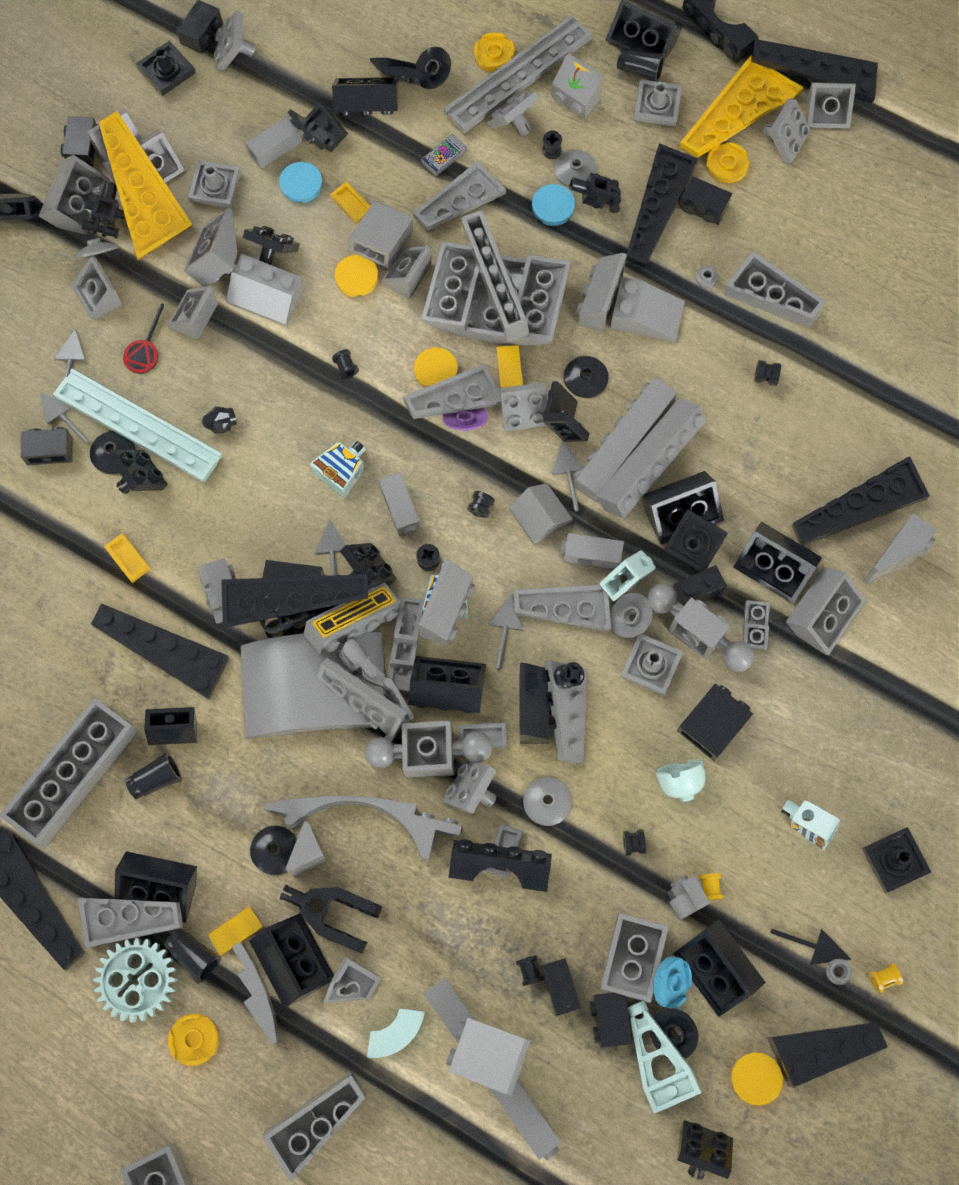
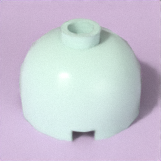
[656,759,706,802]

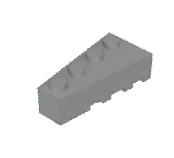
[724,252,826,328]
[262,1071,366,1182]

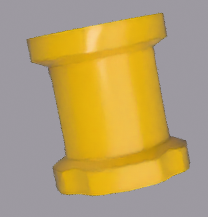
[699,873,724,901]
[869,963,903,994]

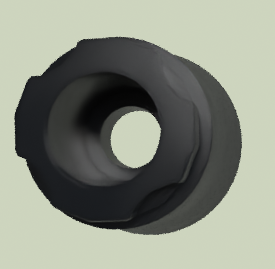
[617,48,665,82]
[125,751,182,800]
[164,928,221,984]

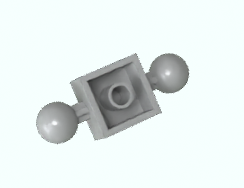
[647,583,754,672]
[365,721,492,778]

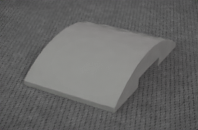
[421,242,571,345]
[241,632,385,739]

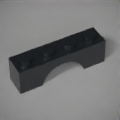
[682,0,759,63]
[448,839,552,892]

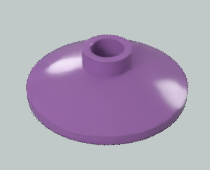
[443,408,488,431]

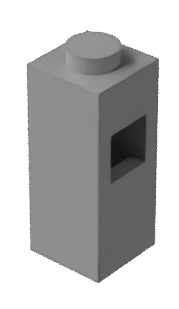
[246,115,302,169]
[379,472,420,536]
[560,533,624,570]

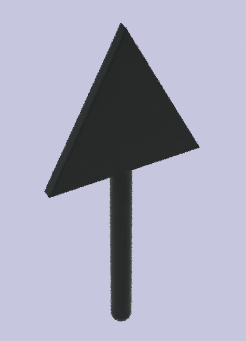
[770,929,851,965]

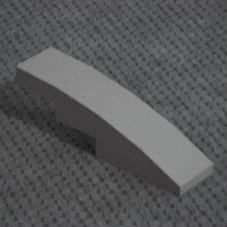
[388,597,425,695]
[232,942,280,1045]

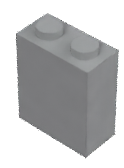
[349,201,413,268]

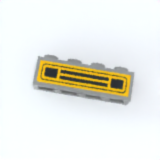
[304,582,401,655]

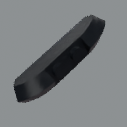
[0,194,43,220]

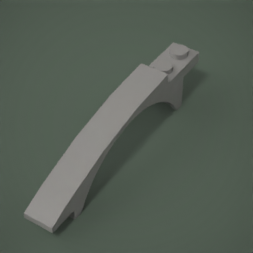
[264,796,462,861]

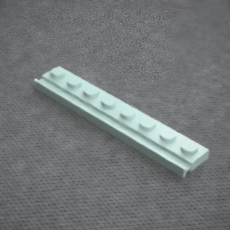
[53,369,223,483]

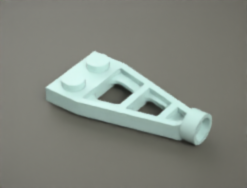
[627,1001,702,1114]

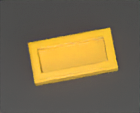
[330,181,371,225]
[496,345,523,388]
[104,533,151,583]
[208,906,264,956]

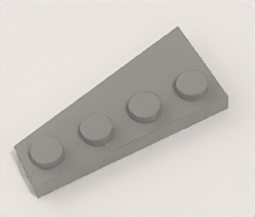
[413,161,506,231]
[403,364,501,419]
[514,585,611,632]
[317,658,407,742]
[544,660,587,764]
[78,898,183,948]

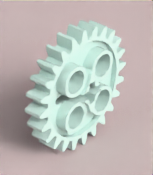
[93,938,178,1022]

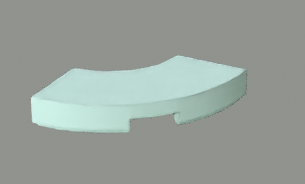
[367,1009,425,1058]

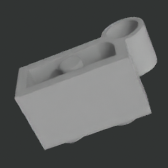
[667,875,710,920]

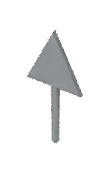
[54,330,86,377]
[40,393,89,443]
[552,441,584,512]
[315,519,346,575]
[488,594,523,670]

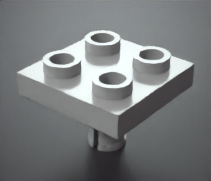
[214,11,255,71]
[634,79,682,127]
[487,91,540,136]
[764,99,811,163]
[188,160,241,209]
[500,382,547,432]
[620,634,683,696]
[443,760,496,814]

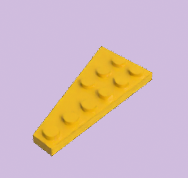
[679,56,804,158]
[99,111,193,260]

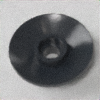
[415,47,451,89]
[564,356,608,398]
[90,431,135,474]
[250,825,297,875]
[650,1008,699,1059]

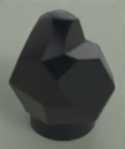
[202,406,237,434]

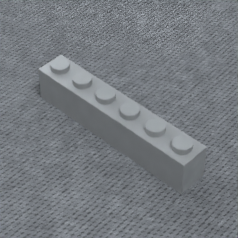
[461,210,529,342]
[574,377,677,503]
[596,398,707,519]

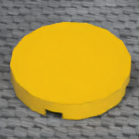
[473,32,515,72]
[706,142,749,183]
[334,254,378,297]
[414,347,458,388]
[168,1014,219,1066]
[730,1052,783,1106]

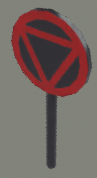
[123,303,164,374]

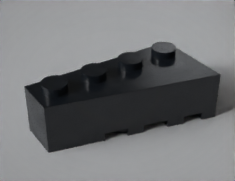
[767,1022,888,1088]

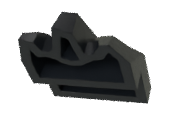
[370,57,431,85]

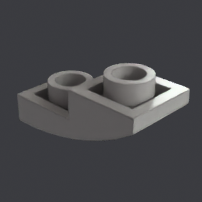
[743,600,770,649]

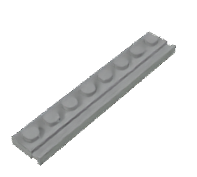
[444,15,592,134]

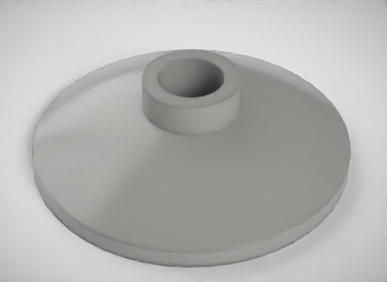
[554,150,597,187]
[75,238,119,258]
[610,593,653,638]
[523,777,572,826]

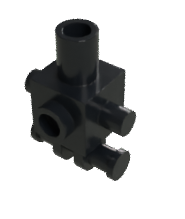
[569,173,621,213]
[82,181,125,239]

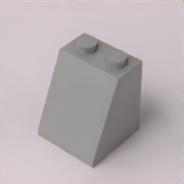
[446,1018,530,1096]

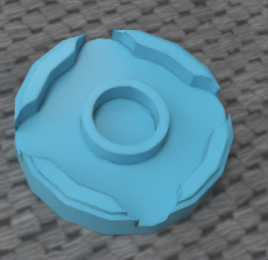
[279,162,322,203]
[532,184,575,226]
[653,956,692,1008]

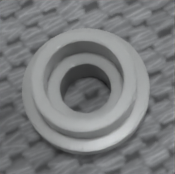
[695,266,718,288]
[826,959,852,985]

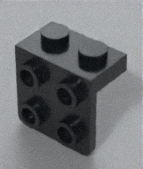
[287,102,348,152]

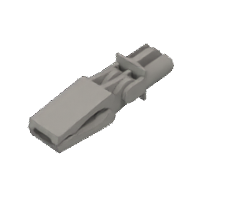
[337,639,414,728]

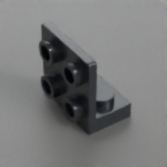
[542,381,590,442]

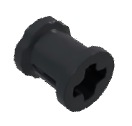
[542,130,562,159]
[332,349,359,379]
[516,955,544,986]

